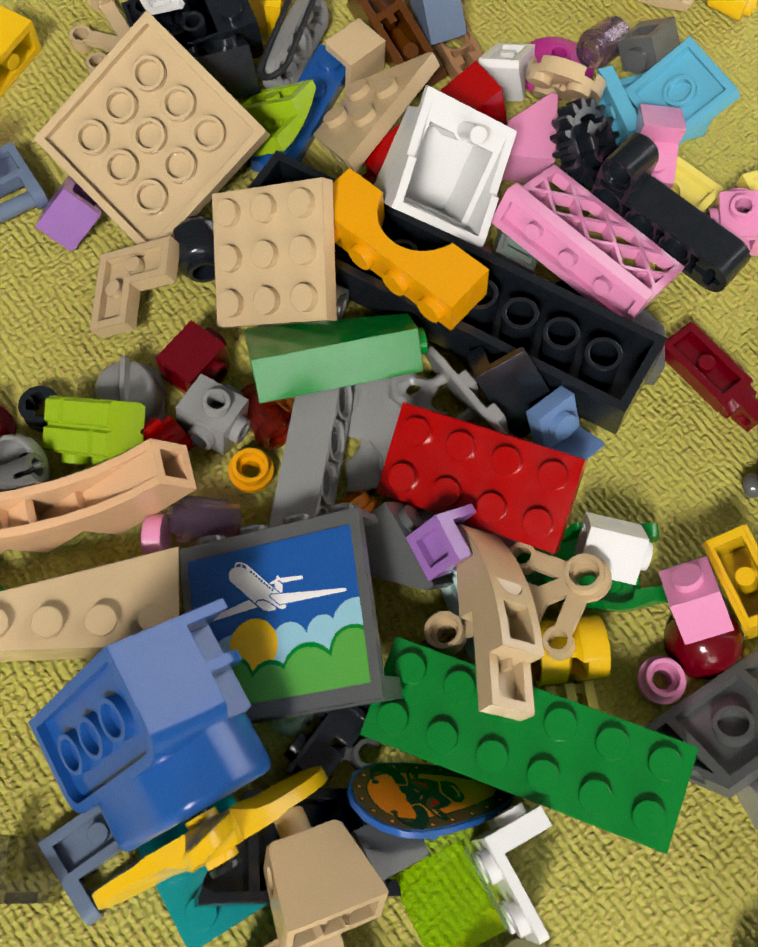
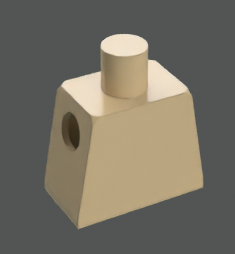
[264,806,389,947]

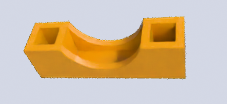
[333,168,489,330]

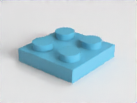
[625,36,741,146]

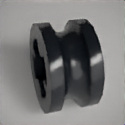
[18,386,58,432]

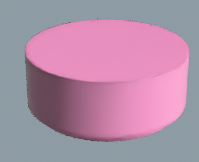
[141,514,171,555]

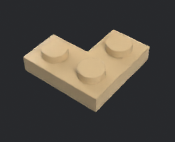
[90,235,179,338]

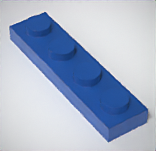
[251,44,345,173]

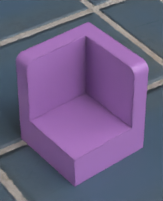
[35,175,103,251]
[405,504,477,581]

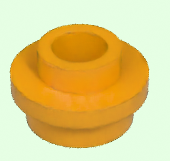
[228,448,274,493]

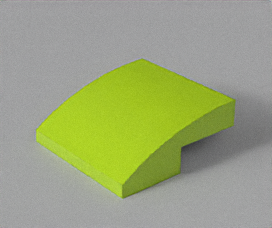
[240,79,316,157]

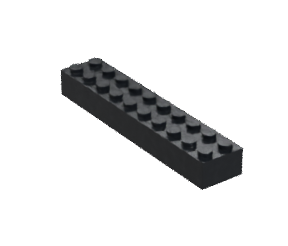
[248,150,667,435]

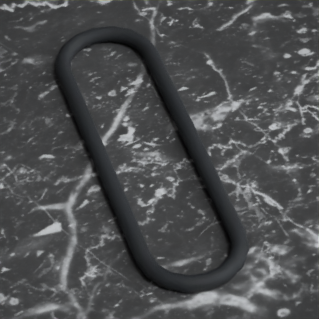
[256,0,316,81]

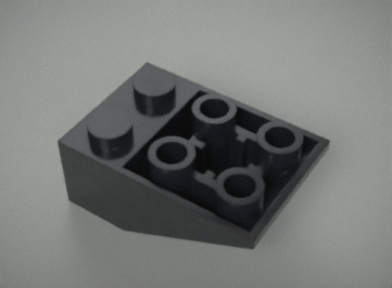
[121,0,264,59]

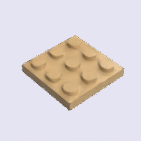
[212,177,337,328]

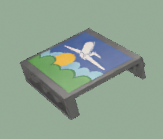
[179,503,403,724]

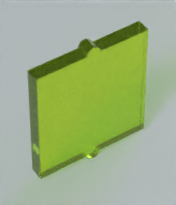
[390,839,509,947]

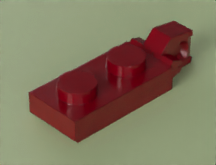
[665,321,758,432]

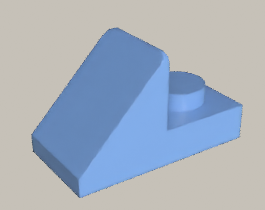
[526,386,605,459]

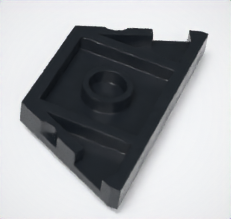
[194,788,401,908]

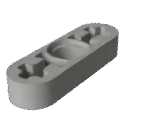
[262,0,329,88]

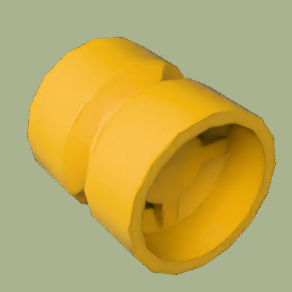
[530,615,611,686]

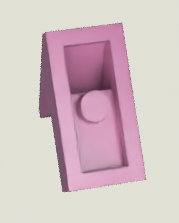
[635,104,686,189]

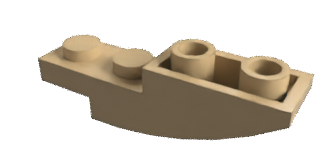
[456,524,544,721]

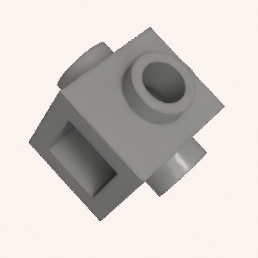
[175,373,251,456]

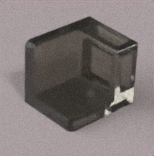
[0,835,61,904]

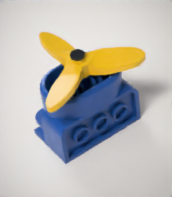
[28,598,328,910]

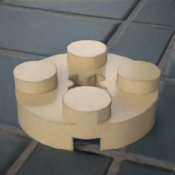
[524,55,607,103]

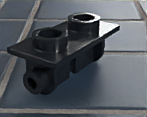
[283,704,370,787]

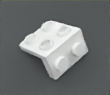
[469,802,552,945]

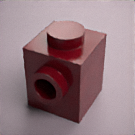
[156,320,230,394]

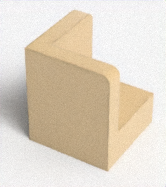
[325,18,386,88]

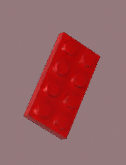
[376,402,588,554]

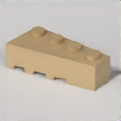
[0,546,179,661]

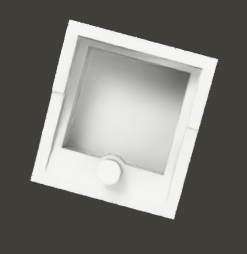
[374,85,517,248]

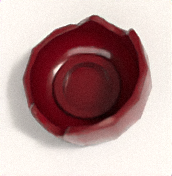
[664,612,744,680]

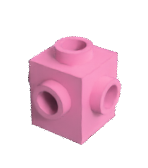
[707,188,758,256]

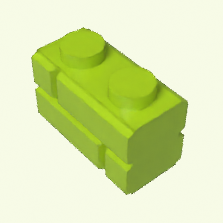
[42,396,146,467]

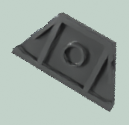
[644,648,758,799]

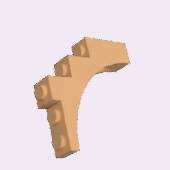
[0,438,197,554]

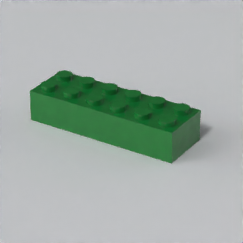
[360,636,699,854]

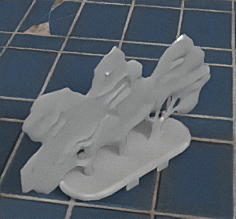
[346,345,518,548]

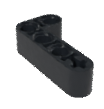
[591,133,751,292]

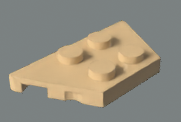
[313,52,440,172]

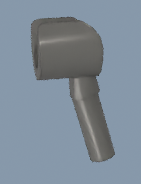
[331,738,381,770]

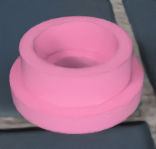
[636,655,686,705]

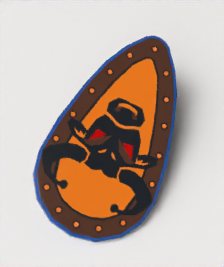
[347,763,516,840]

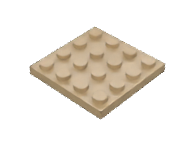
[33,10,270,244]

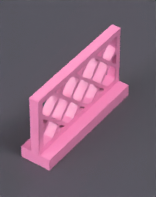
[491,164,685,321]

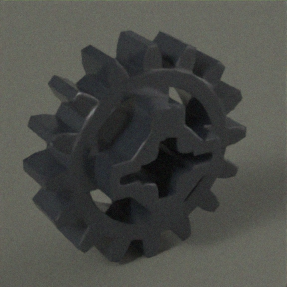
[550,97,620,191]

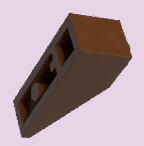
[346,0,448,96]

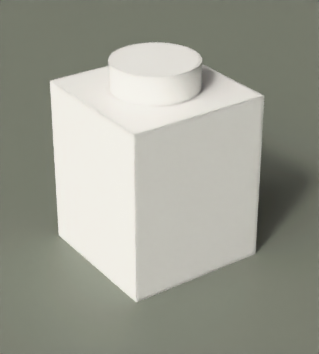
[573,512,653,585]

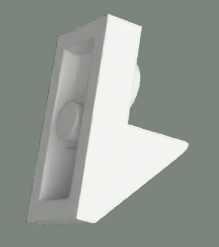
[479,43,535,102]

